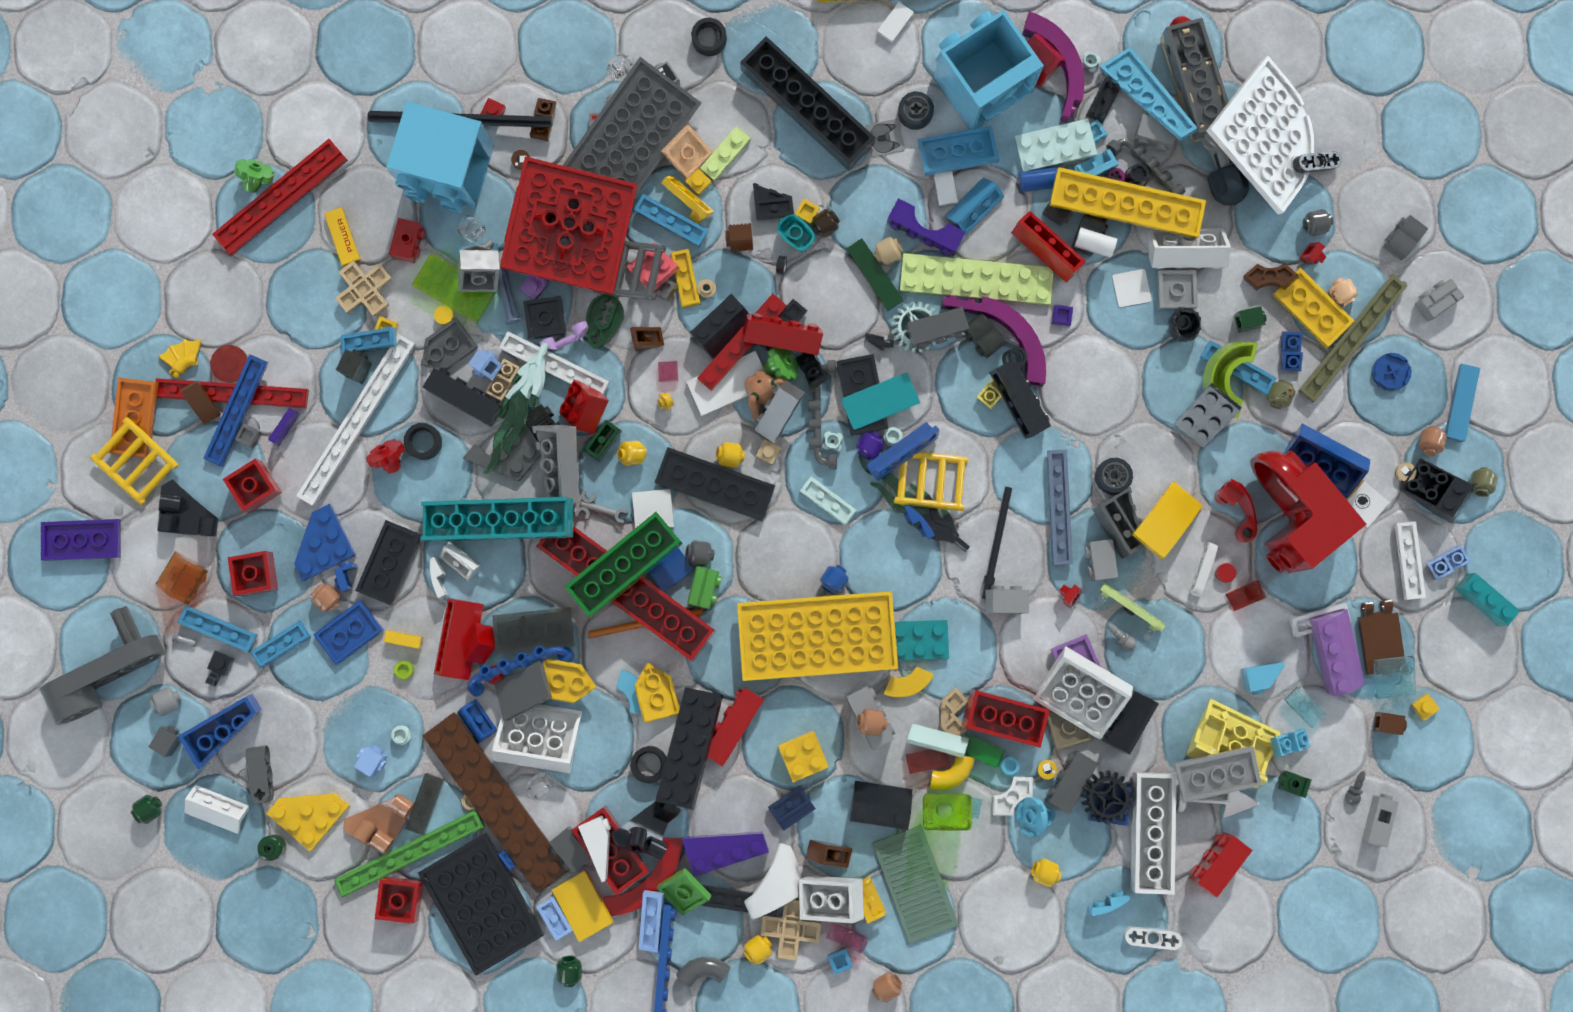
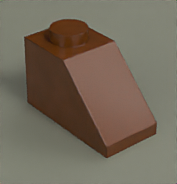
[805,840,853,868]

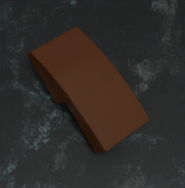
[530,98,557,142]
[180,381,221,425]

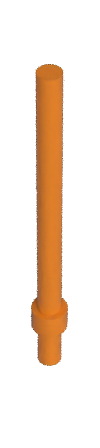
[588,608,703,638]

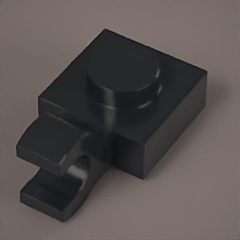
[205,651,235,687]

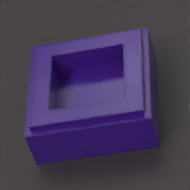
[1051,304,1073,327]

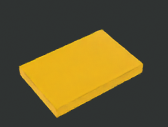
[552,870,614,942]

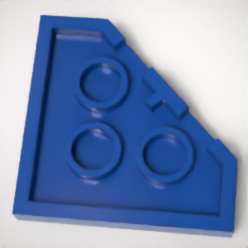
[294,504,356,581]

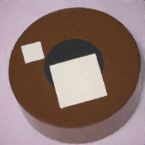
[511,150,530,170]

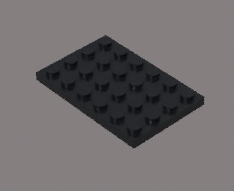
[418,832,545,976]

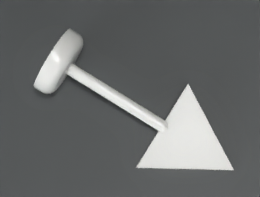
[1176,785,1259,818]

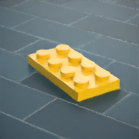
[1272,268,1354,348]

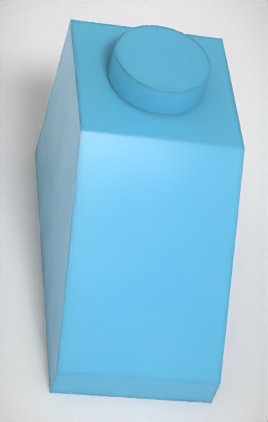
[1241,662,1285,695]

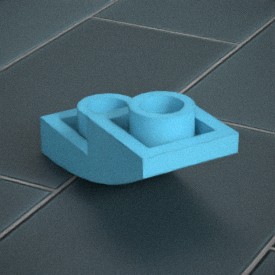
[1270,728,1310,757]
[1088,890,1130,916]

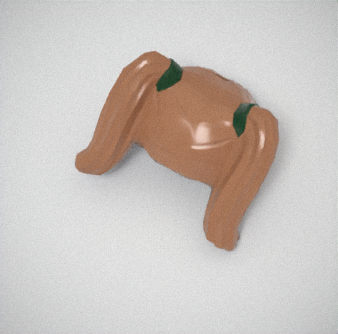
[744,370,785,421]

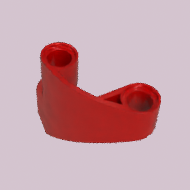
[1214,479,1257,543]

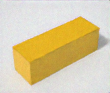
[384,630,424,649]

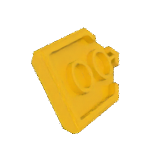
[543,659,597,703]
[634,662,680,723]

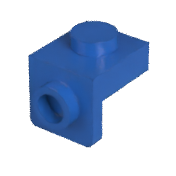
[334,561,358,592]

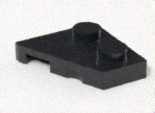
[753,183,794,221]

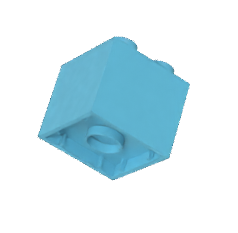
[933,10,1044,130]
[386,101,494,213]

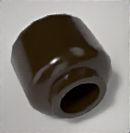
[811,209,840,237]

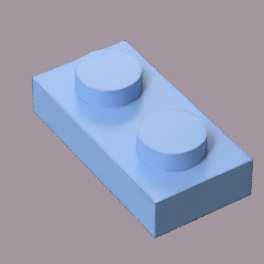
[536,896,573,941]

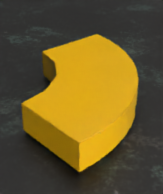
[883,666,934,697]

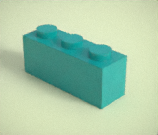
[1454,573,1520,626]

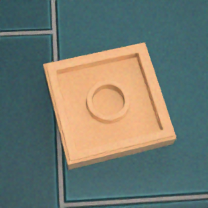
[661,125,713,179]

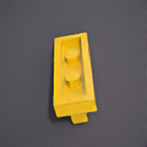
[662,175,715,224]

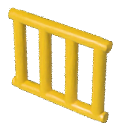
[90,417,179,506]
[894,452,968,511]

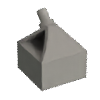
[457,240,500,292]

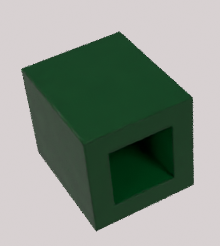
[1234,306,1267,333]

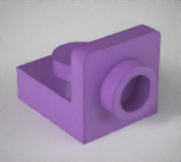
[519,276,549,300]

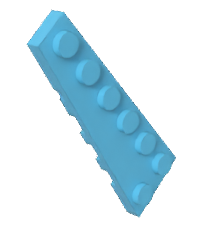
[1099,47,1197,141]

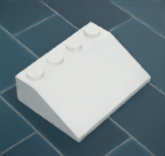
[1033,646,1133,739]
[492,704,582,773]

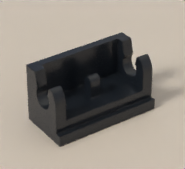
[1086,77,1120,123]

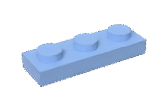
[639,890,664,952]

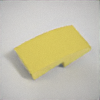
[977,379,1002,409]

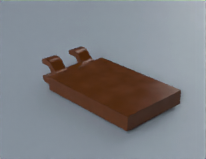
[1357,600,1407,675]

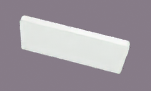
[184,785,249,834]

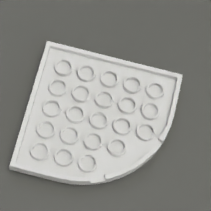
[1206,56,1314,215]

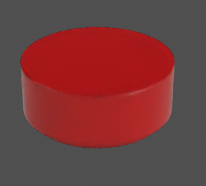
[1215,563,1236,583]

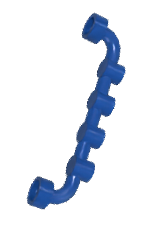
[467,646,574,697]

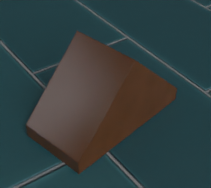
[630,327,664,352]

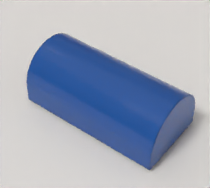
[1018,167,1057,192]

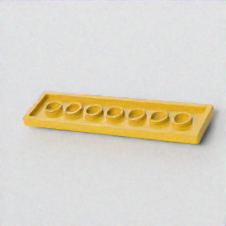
[1049,167,1206,239]

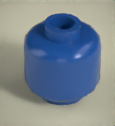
[820,565,849,595]

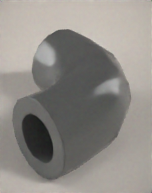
[676,957,731,987]

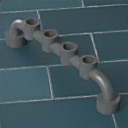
[1106,139,1186,195]
[809,360,837,470]

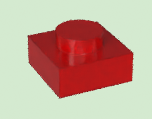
[480,98,506,115]

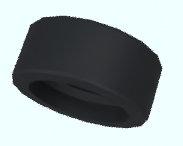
[691,17,727,57]
[404,423,442,460]
[630,746,667,784]

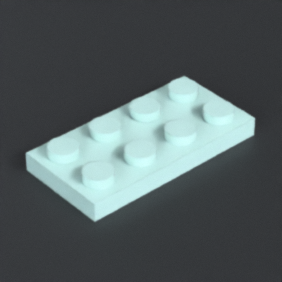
[1014,119,1097,172]

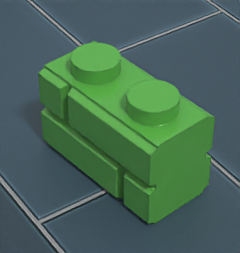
[687,566,722,610]

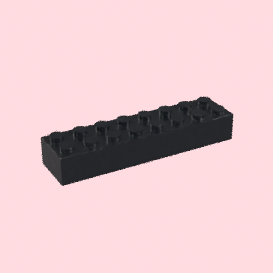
[740,36,876,171]

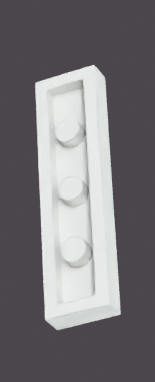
[1394,521,1426,600]

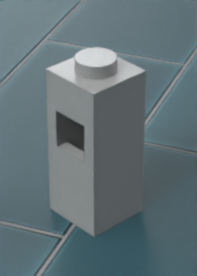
[1362,793,1399,848]

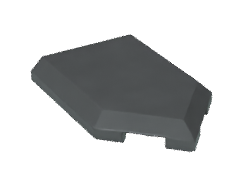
[421,317,478,370]

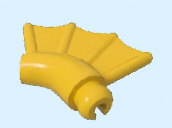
[158,339,201,378]

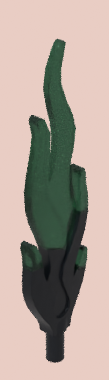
[858,455,970,552]

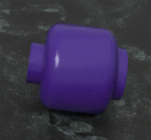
[856,431,884,461]

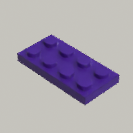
[41,519,121,561]

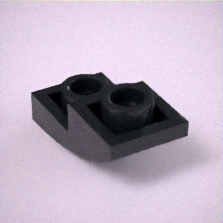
[796,353,828,389]

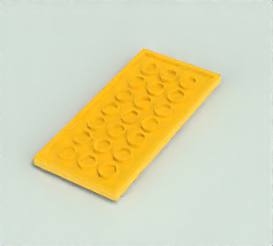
[737,591,898,681]

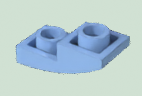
[1426,545,1471,580]

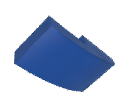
[1281,331,1303,371]
[903,506,935,539]

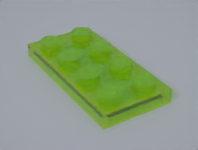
[411,253,497,324]

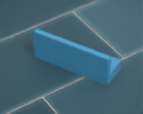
[945,178,1005,236]

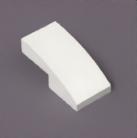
[430,557,449,599]

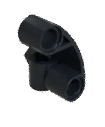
[157,479,218,537]
[611,801,682,859]

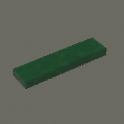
[846,238,904,312]

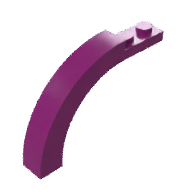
[941,295,1046,387]

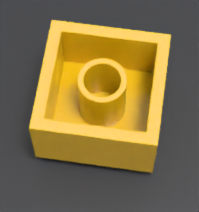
[778,730,829,782]

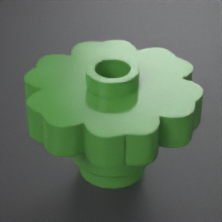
[234,159,274,192]
[764,347,798,382]

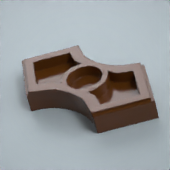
[1243,263,1299,291]

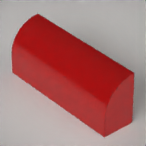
[434,598,484,680]

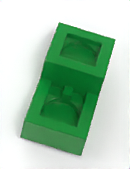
[965,733,1005,768]

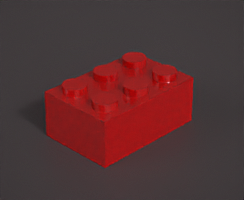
[1189,832,1253,898]

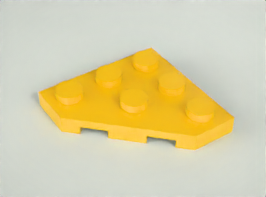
[266,793,350,851]

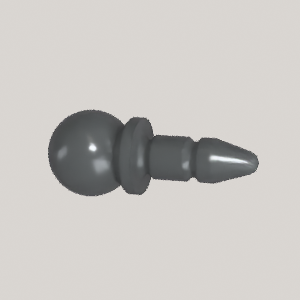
[1345,771,1365,806]

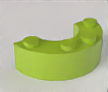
[1203,341,1258,418]

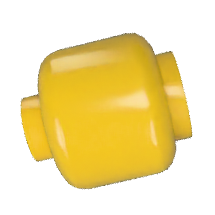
[617,440,647,466]
[716,442,745,468]
[1031,858,1062,887]
[743,935,773,965]

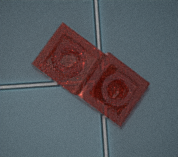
[906,749,951,774]

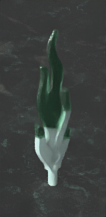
[484,342,549,474]

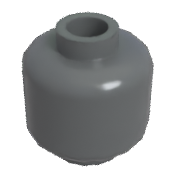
[1302,209,1333,236]
[685,540,715,567]

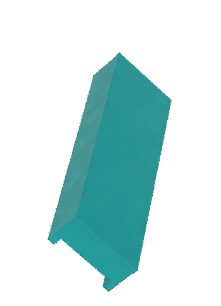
[421,497,573,542]

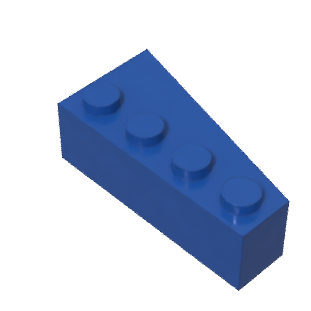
[178,694,262,769]

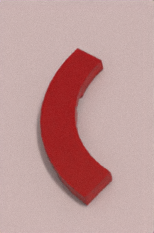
[603,837,683,916]

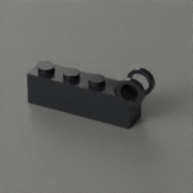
[989,347,1051,439]

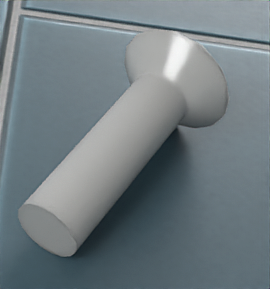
[172,632,197,647]

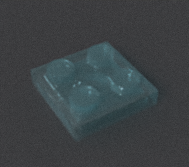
[1374,656,1416,699]

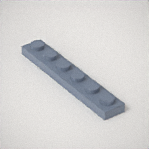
[1047,450,1073,565]

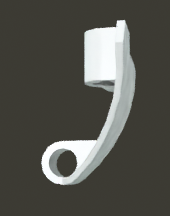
[744,843,800,919]

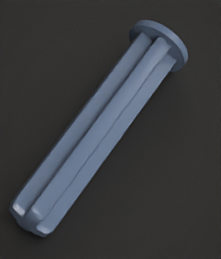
[498,269,521,325]

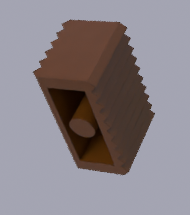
[725,223,753,252]

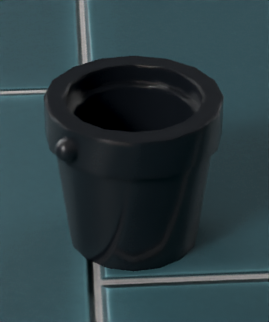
[1124,164,1149,186]

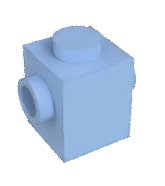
[468,349,503,380]
[354,745,387,777]

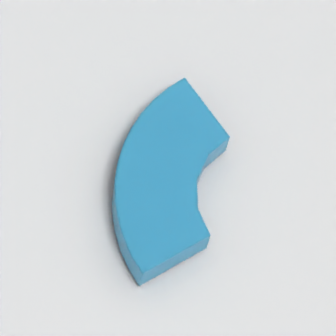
[616,669,641,715]

